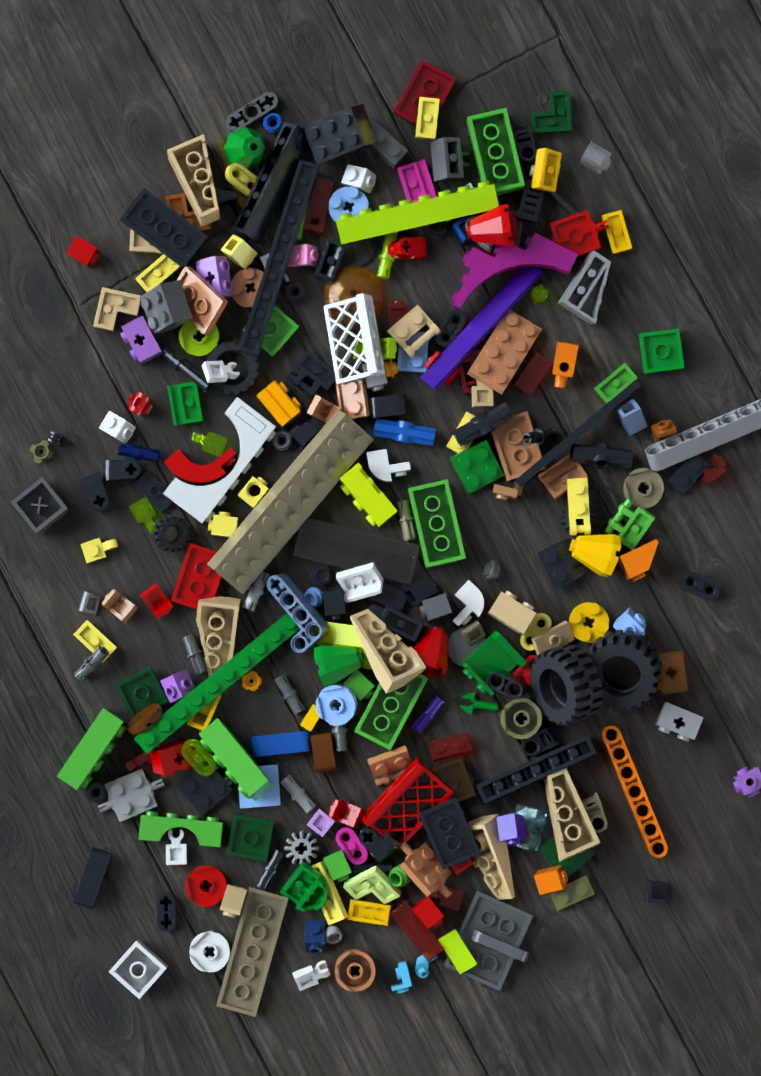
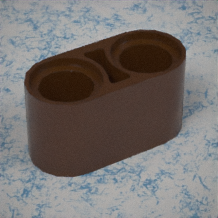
[310,732,336,773]

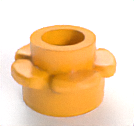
[383,359,398,378]
[242,671,262,691]

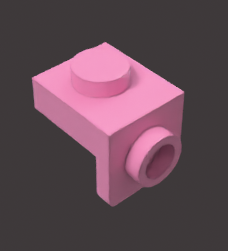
[288,244,319,267]

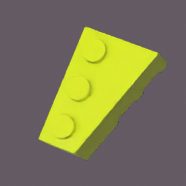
[339,462,398,528]

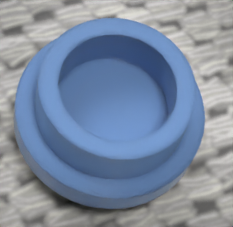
[304,587,324,607]

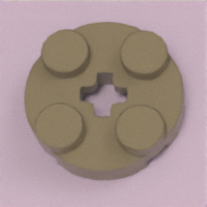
[623,468,664,509]

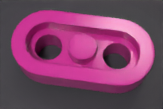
[336,827,368,865]

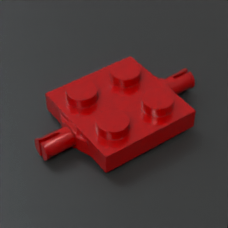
[550,210,609,257]

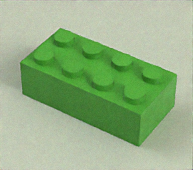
[466,108,525,196]
[408,479,466,569]
[354,674,428,750]
[57,708,127,790]
[199,718,275,801]

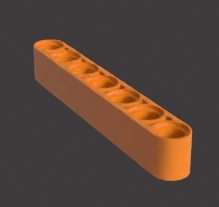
[601,726,668,858]

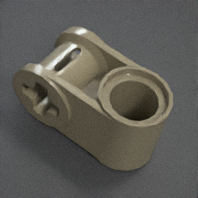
[581,792,608,833]

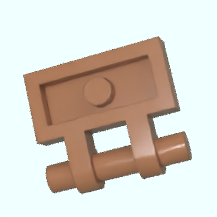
[367,746,412,787]

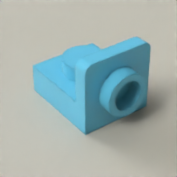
[391,960,412,993]

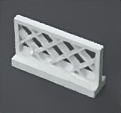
[323,293,385,385]

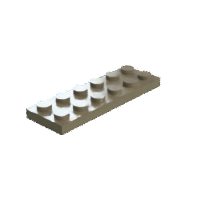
[216,887,289,1017]

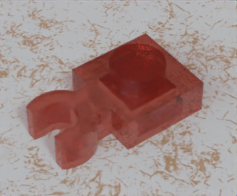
[125,752,152,771]

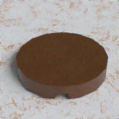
[126,703,163,735]

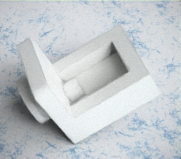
[341,164,376,193]
[99,411,136,444]

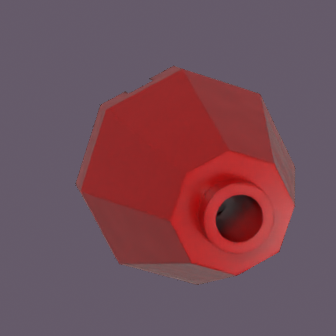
[467,204,516,247]
[413,627,448,679]

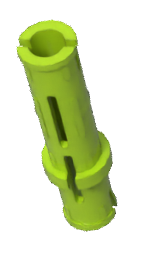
[377,232,398,279]

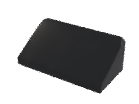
[314,238,347,283]

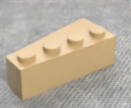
[167,134,220,227]
[544,768,600,862]

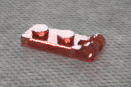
[303,177,333,235]

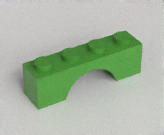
[139,811,223,847]

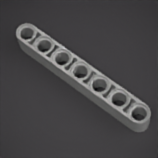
[645,399,761,471]

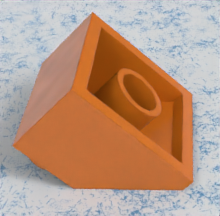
[618,539,658,582]

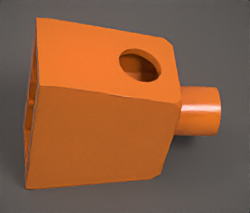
[552,341,579,388]

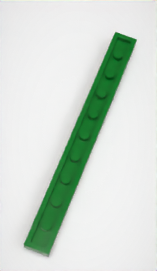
[134,613,300,755]

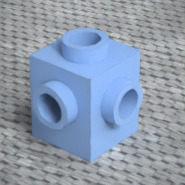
[613,607,647,637]

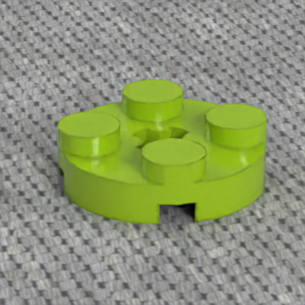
[179,321,219,357]

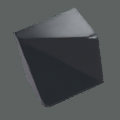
[215,187,238,206]

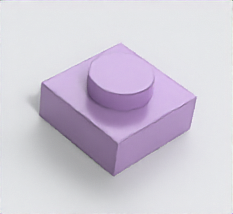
[307,809,335,837]

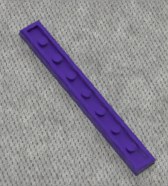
[420,267,543,391]

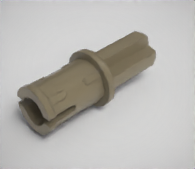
[396,500,416,541]

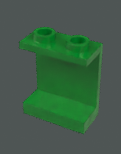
[461,630,527,696]

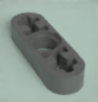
[226,92,278,132]
[471,930,529,963]

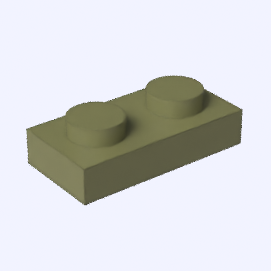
[549,875,594,911]

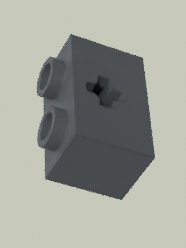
[419,593,452,622]

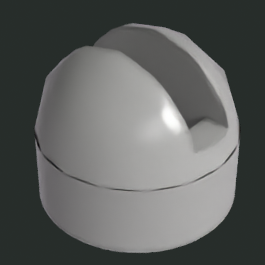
[325,926,342,944]

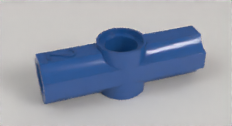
[373,418,436,446]

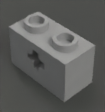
[655,702,704,742]

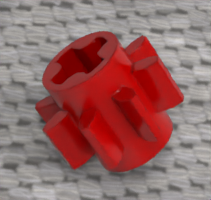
[127,392,153,417]

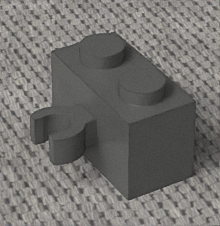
[430,137,470,182]

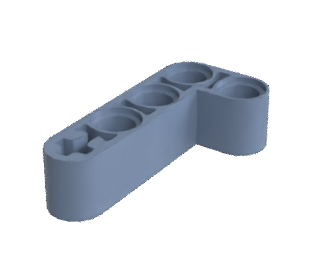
[266,573,329,653]

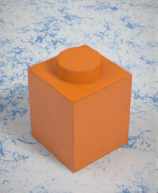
[534,865,568,895]

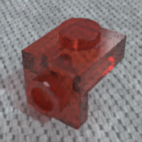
[388,300,409,329]

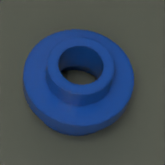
[263,113,283,133]

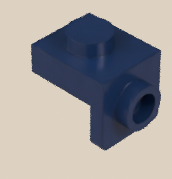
[304,920,326,954]

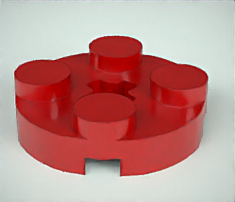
[186,865,227,907]

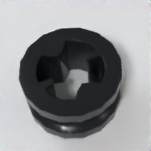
[45,431,66,446]

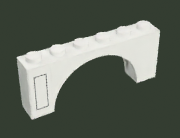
[163,397,276,523]

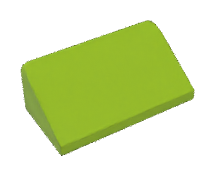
[438,929,477,974]

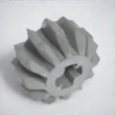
[284,831,319,864]

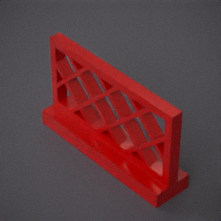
[362,758,454,851]

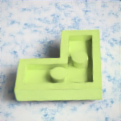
[343,866,401,904]

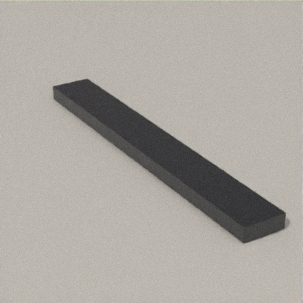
[512,380,641,490]

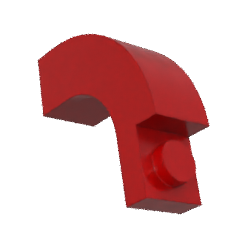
[164,448,237,484]

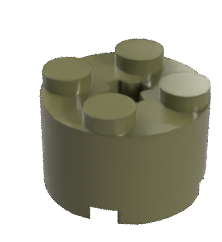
[500,698,542,739]

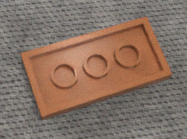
[467,310,542,395]

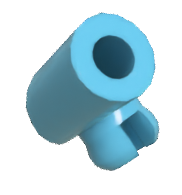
[415,949,438,978]

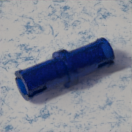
[118,443,160,462]

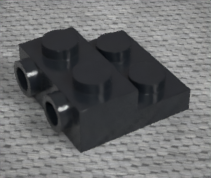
[176,759,233,816]

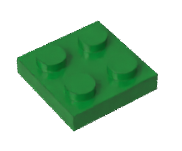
[638,328,684,374]
[450,439,504,494]

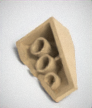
[196,596,241,676]
[350,609,426,694]
[467,814,515,900]

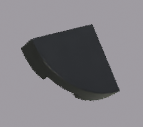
[383,829,402,849]

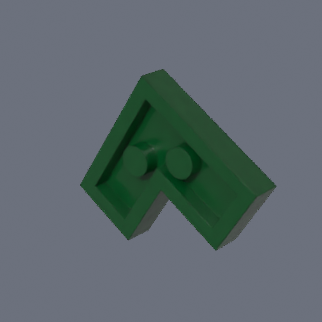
[530,91,572,134]

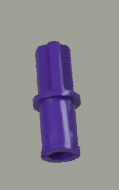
[411,695,445,733]

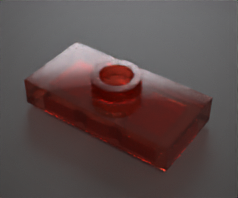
[514,352,553,397]

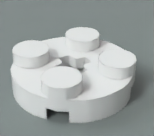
[189,931,230,972]

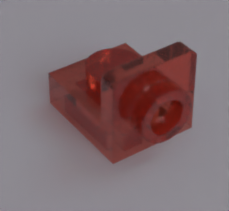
[700,454,727,486]

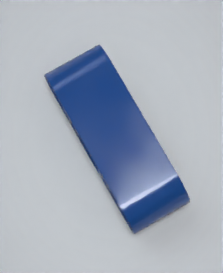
[251,731,312,757]

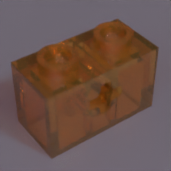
[658,651,688,694]

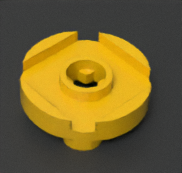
[569,602,609,643]

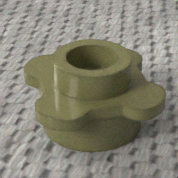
[30,440,53,463]

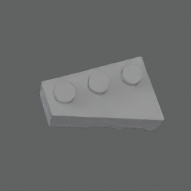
[558,251,611,325]

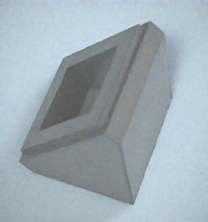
[78,591,101,616]

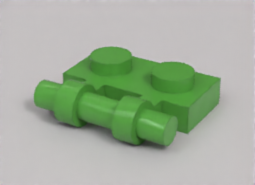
[605,498,656,550]

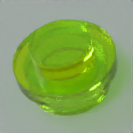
[531,284,548,304]

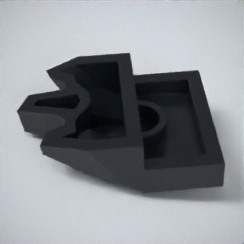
[537,539,591,590]

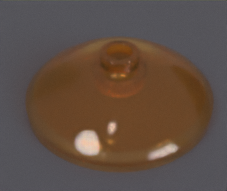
[324,266,384,326]

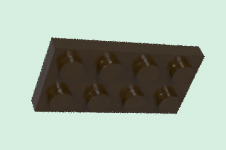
[385,757,476,825]

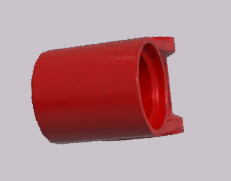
[388,237,427,260]

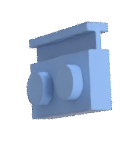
[397,332,428,373]

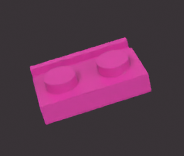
[397,159,436,202]

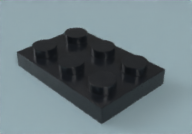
[418,796,480,869]

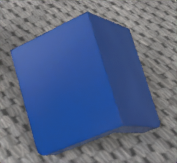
[452,215,472,245]

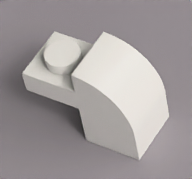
[367,449,411,483]
[452,580,484,626]

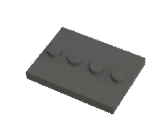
[444,891,533,991]

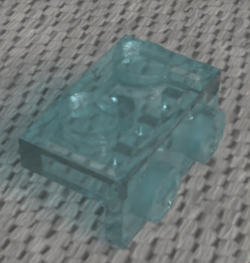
[514,804,547,851]

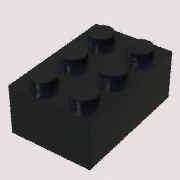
[303,104,377,165]

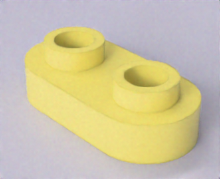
[225,163,257,196]
[520,613,552,651]

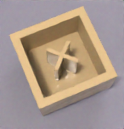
[487,591,536,635]

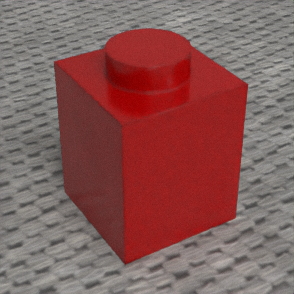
[66,236,100,268]

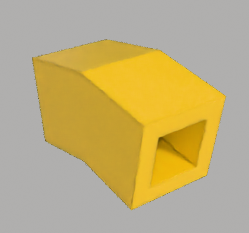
[300,704,320,732]

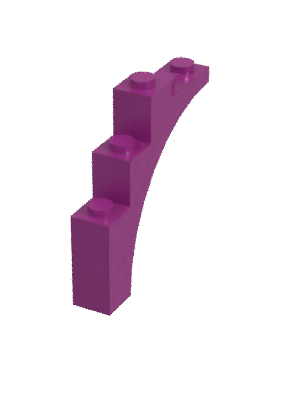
[451,233,578,311]

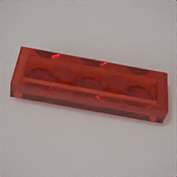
[390,901,444,962]

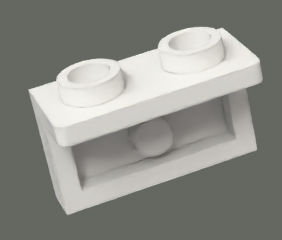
[336,563,384,603]

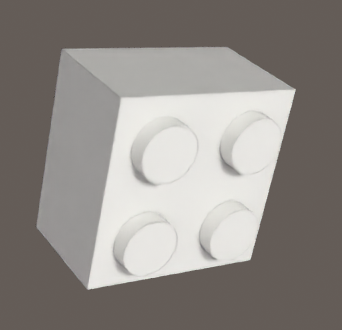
[109,939,168,999]

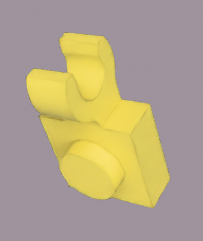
[80,538,118,564]

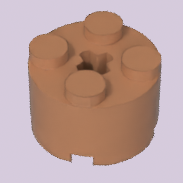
[335,948,376,992]

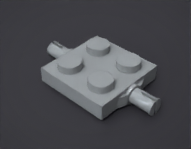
[98,769,165,823]

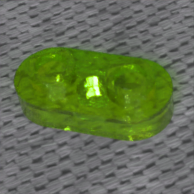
[181,739,216,776]

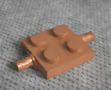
[399,841,452,899]

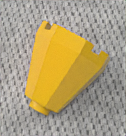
[569,534,621,577]

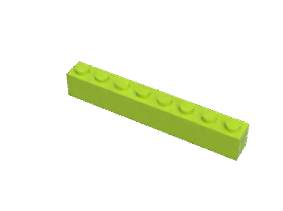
[336,181,500,244]

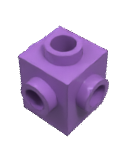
[160,669,195,703]
[733,766,761,797]

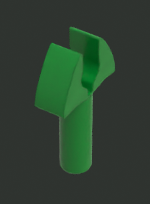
[459,692,499,715]

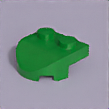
[280,861,328,912]

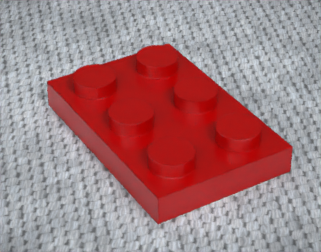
[171,543,222,609]

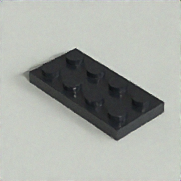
[119,188,208,269]

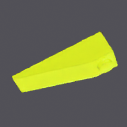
[314,622,391,670]

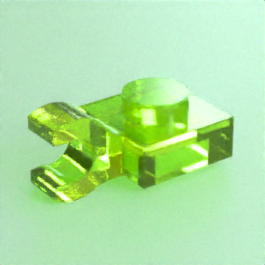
[191,432,228,457]
[129,497,156,533]

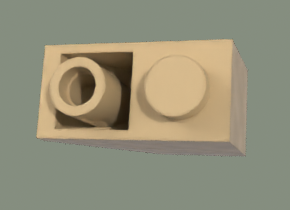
[220,884,248,918]

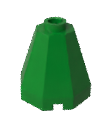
[223,127,267,169]
[314,646,365,687]

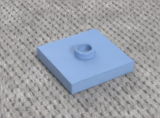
[238,764,281,808]

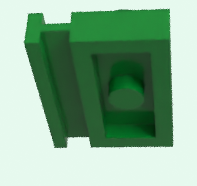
[167,382,203,426]

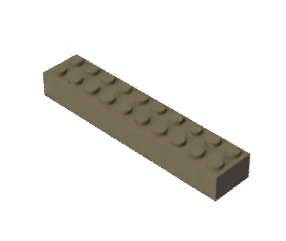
[207,410,374,594]

